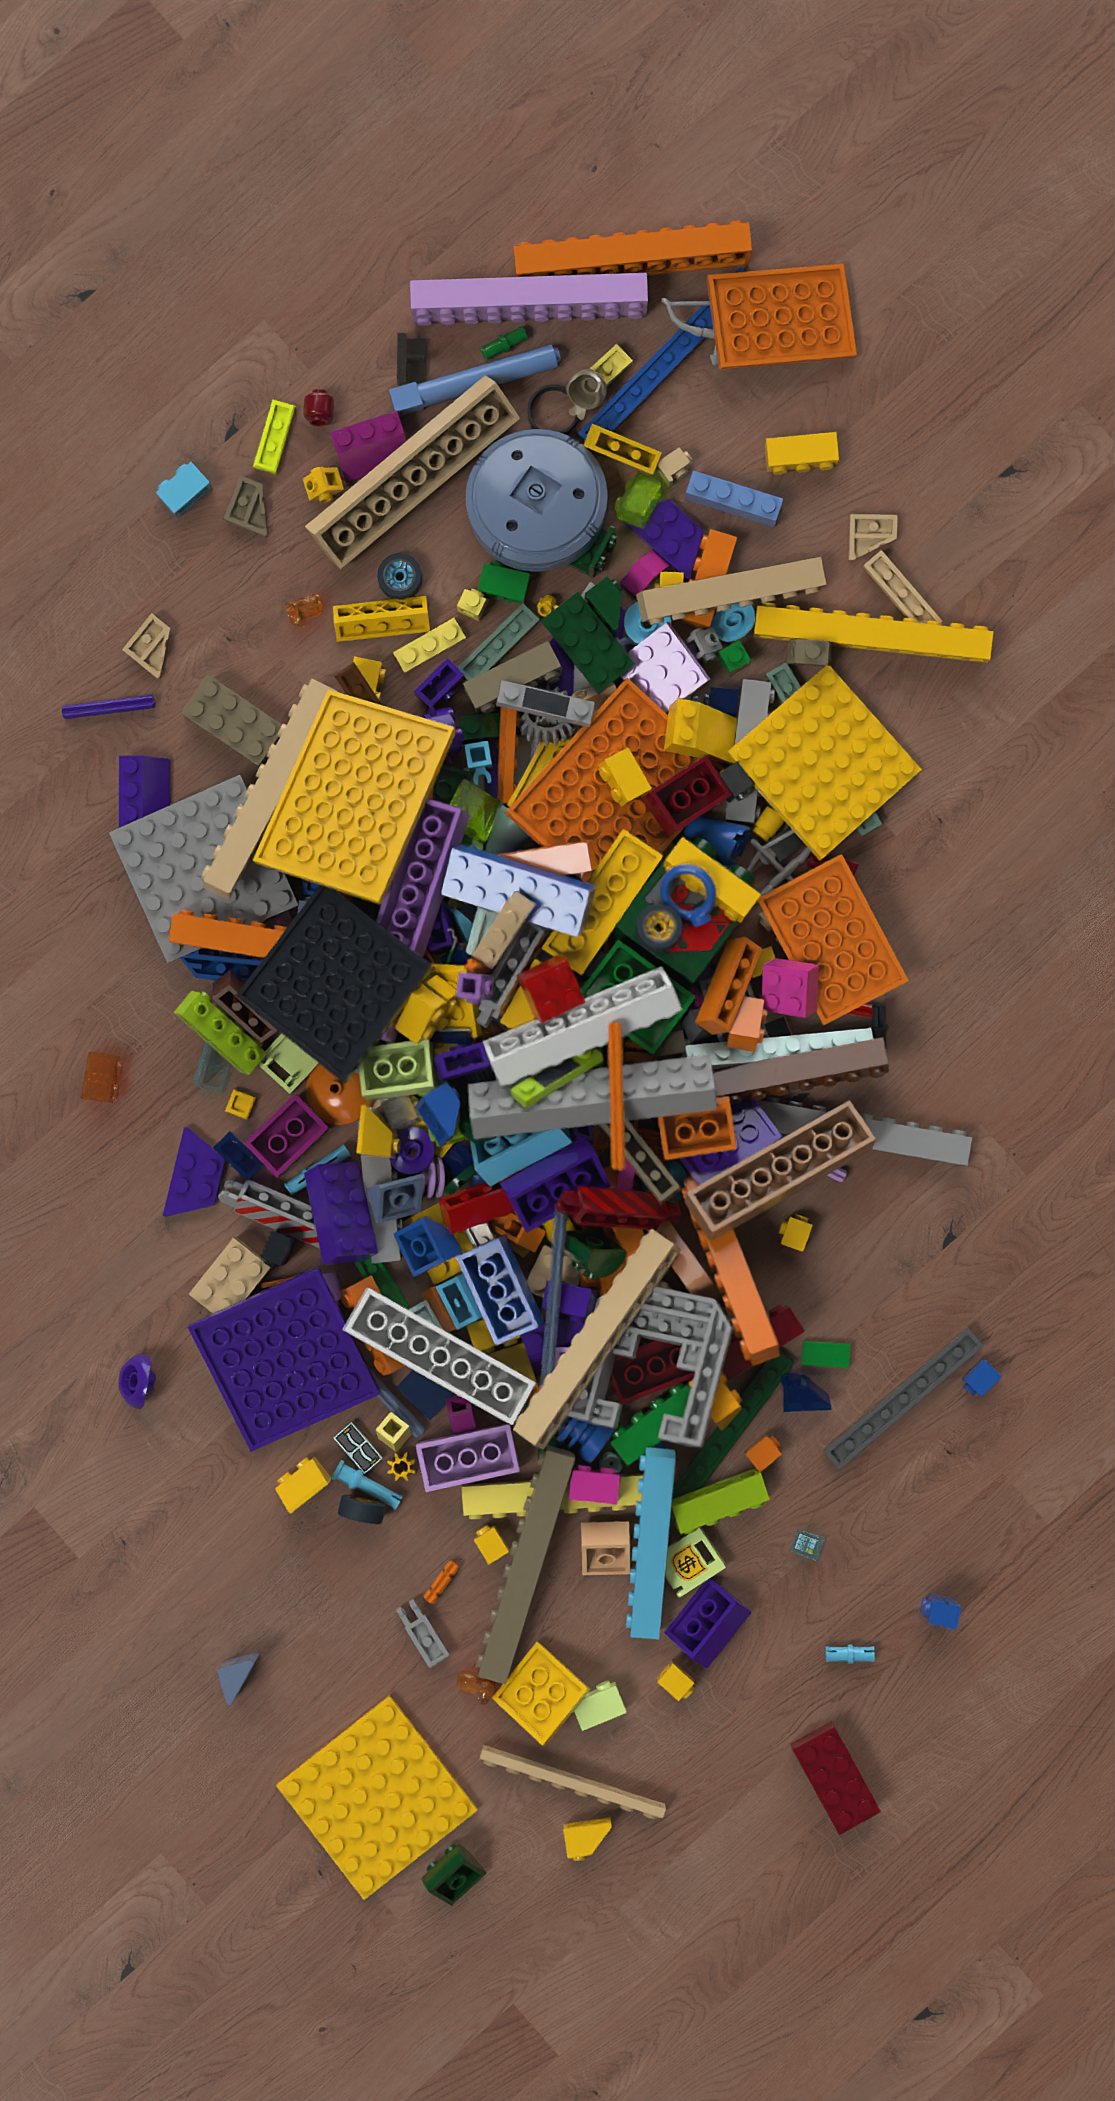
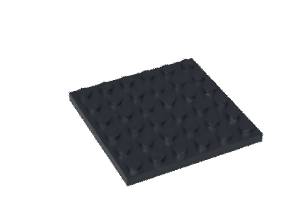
[236,885,434,1084]

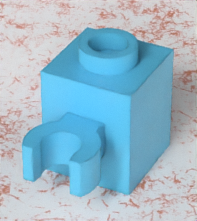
[464,741,492,786]

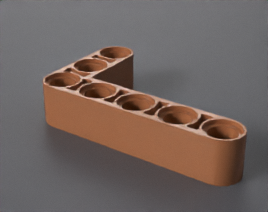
[646,1221,723,1303]

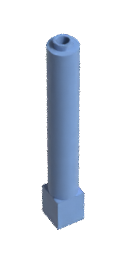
[389,344,561,418]

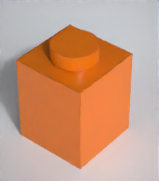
[744,1434,782,1472]

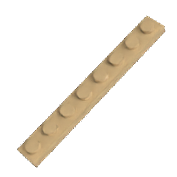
[480,1745,666,1819]

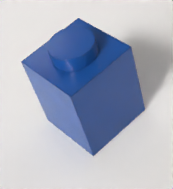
[962,1358,1002,1397]

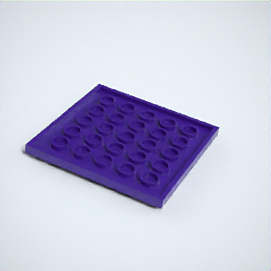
[188,1266,381,1452]

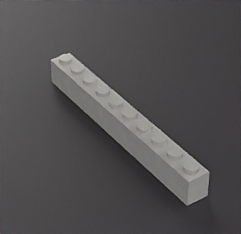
[755,1097,972,1166]

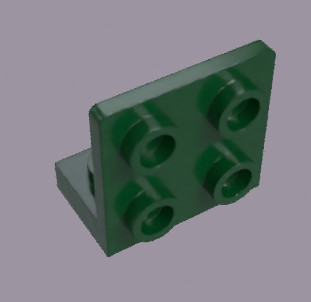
[568,525,617,578]

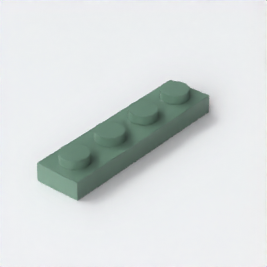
[458,603,540,681]

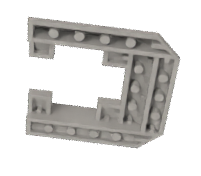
[567,1287,732,1447]

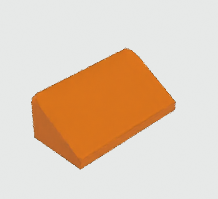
[421,1286,456,1333]

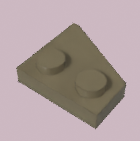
[223,475,267,537]

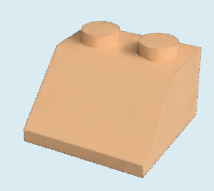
[581,1521,630,1575]

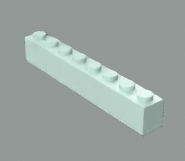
[681,1028,873,1070]

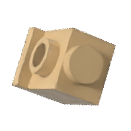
[656,447,694,487]

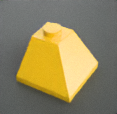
[357,1105,400,1159]

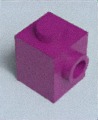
[446,1396,477,1435]

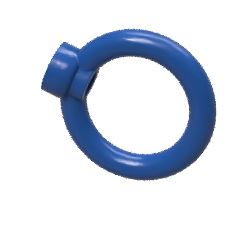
[660,864,716,927]

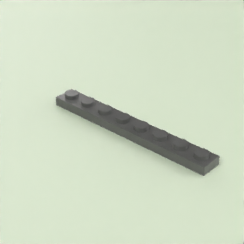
[823,1327,983,1470]

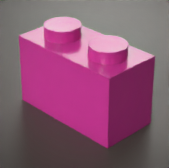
[569,1465,620,1504]

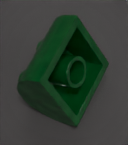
[564,1230,627,1280]
[422,1844,487,1906]

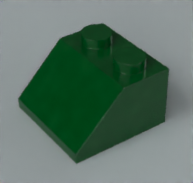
[585,576,622,637]

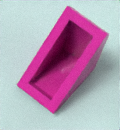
[620,549,670,599]

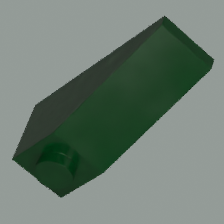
[459,713,531,745]

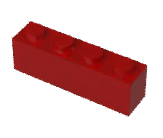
[439,1168,527,1234]

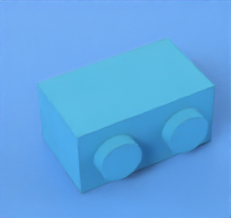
[156,462,212,519]

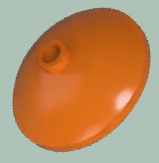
[306,1064,374,1125]

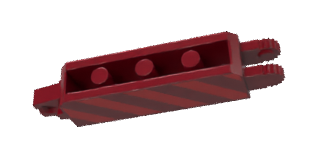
[555,1186,681,1230]

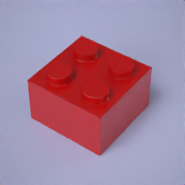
[516,955,585,1024]

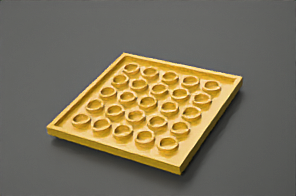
[726,666,922,860]
[276,1695,478,1900]

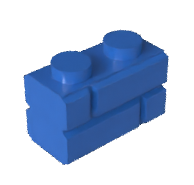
[920,1593,961,1630]

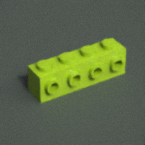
[173,991,267,1075]
[671,1468,770,1534]

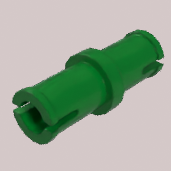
[480,326,528,361]

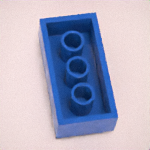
[456,1235,544,1345]

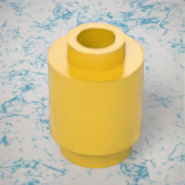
[752,807,785,842]

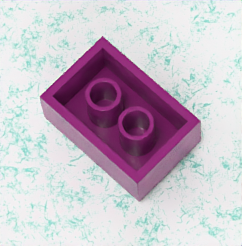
[244,1093,331,1178]

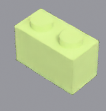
[574,1681,627,1731]

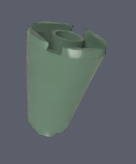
[485,802,531,855]

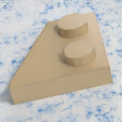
[848,514,898,560]
[122,613,170,679]

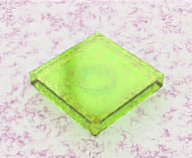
[450,779,500,844]

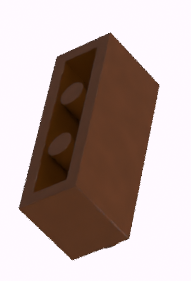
[212,970,278,1044]

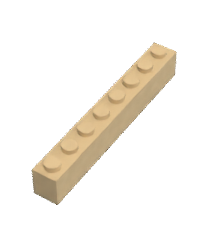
[636,557,827,625]

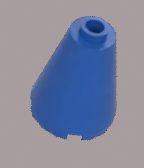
[683,816,750,870]

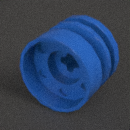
[556,1417,615,1464]

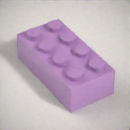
[416,1423,520,1492]

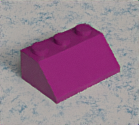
[330,411,406,483]

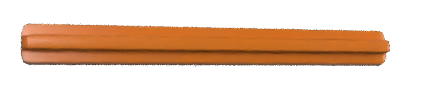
[608,1023,625,1170]

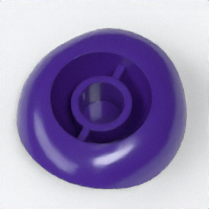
[118,1354,156,1409]

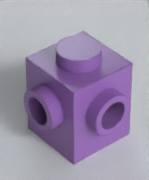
[456,973,494,1004]

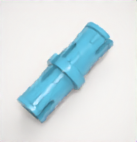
[825,1644,875,1664]

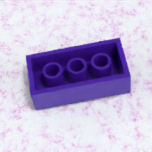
[500,1137,611,1232]
[304,1162,378,1265]

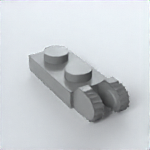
[396,1599,450,1668]

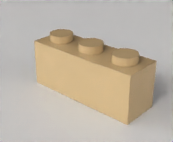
[472,891,536,969]

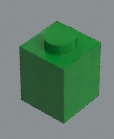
[717,640,751,677]

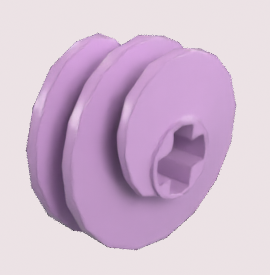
[416,1156,445,1198]

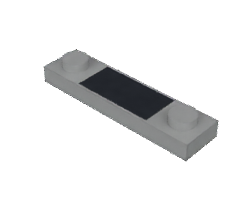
[496,680,595,727]

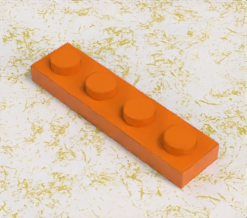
[497,707,519,803]

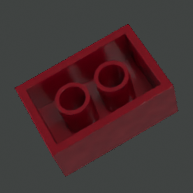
[642,755,732,837]

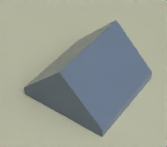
[367,1174,424,1224]
[217,1652,259,1706]

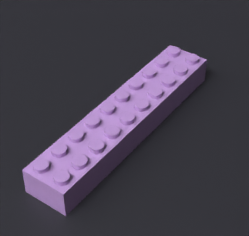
[410,273,648,326]

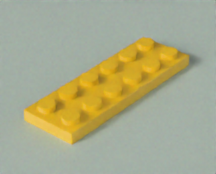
[542,829,663,976]

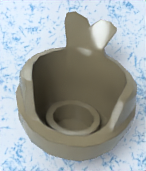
[566,369,607,420]

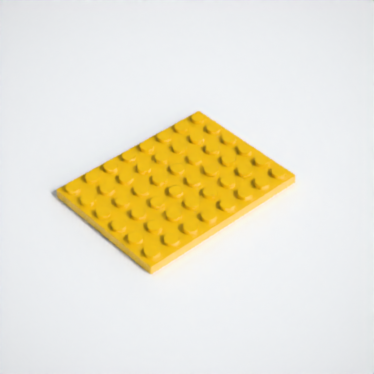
[253,689,456,905]

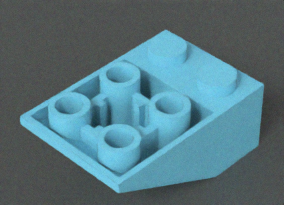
[436,1273,483,1330]

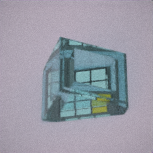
[790,1529,825,1561]

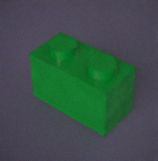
[478,561,530,605]

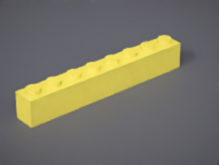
[462,1473,644,1519]

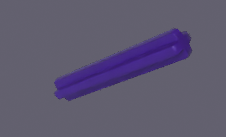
[62,695,155,719]

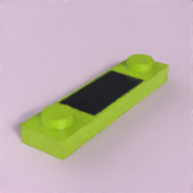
[510,1047,603,1109]

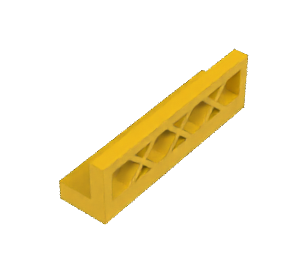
[333,596,430,642]

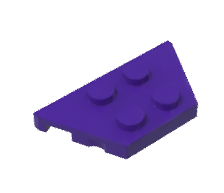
[621,499,703,581]
[163,1127,226,1217]

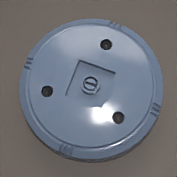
[466,429,608,571]

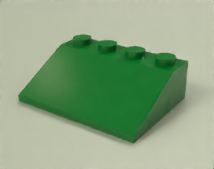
[581,940,696,1055]

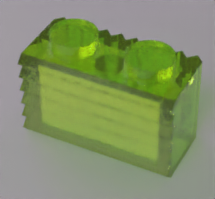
[615,471,664,529]

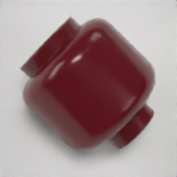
[304,389,334,426]

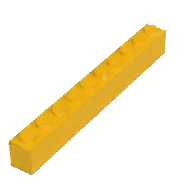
[754,603,994,663]

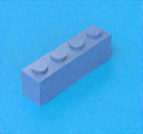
[685,470,783,527]

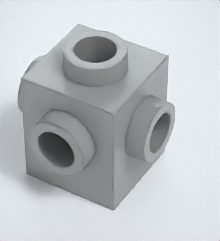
[683,627,723,663]

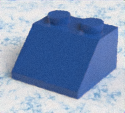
[415,1082,460,1147]
[394,1217,462,1277]

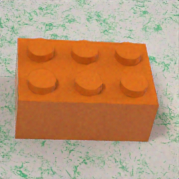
[658,1096,737,1160]

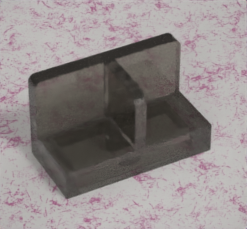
[397,333,427,386]

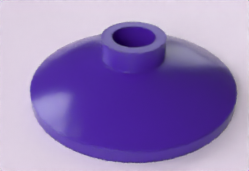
[389,1127,435,1175]

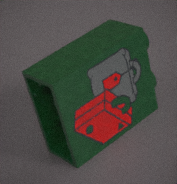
[611,836,761,991]

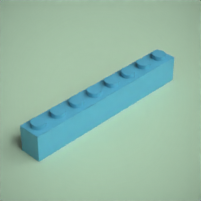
[626,1447,675,1639]

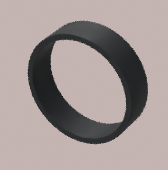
[528,384,578,435]

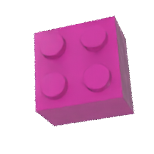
[762,958,819,1018]

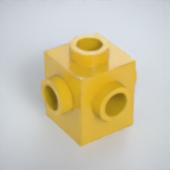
[303,467,344,503]

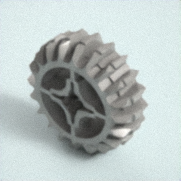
[517,685,578,747]

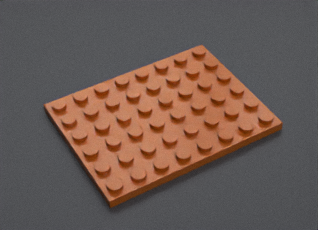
[505,678,725,883]

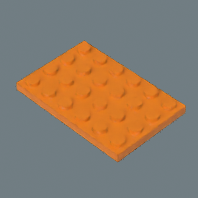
[706,264,857,370]
[758,854,909,1025]

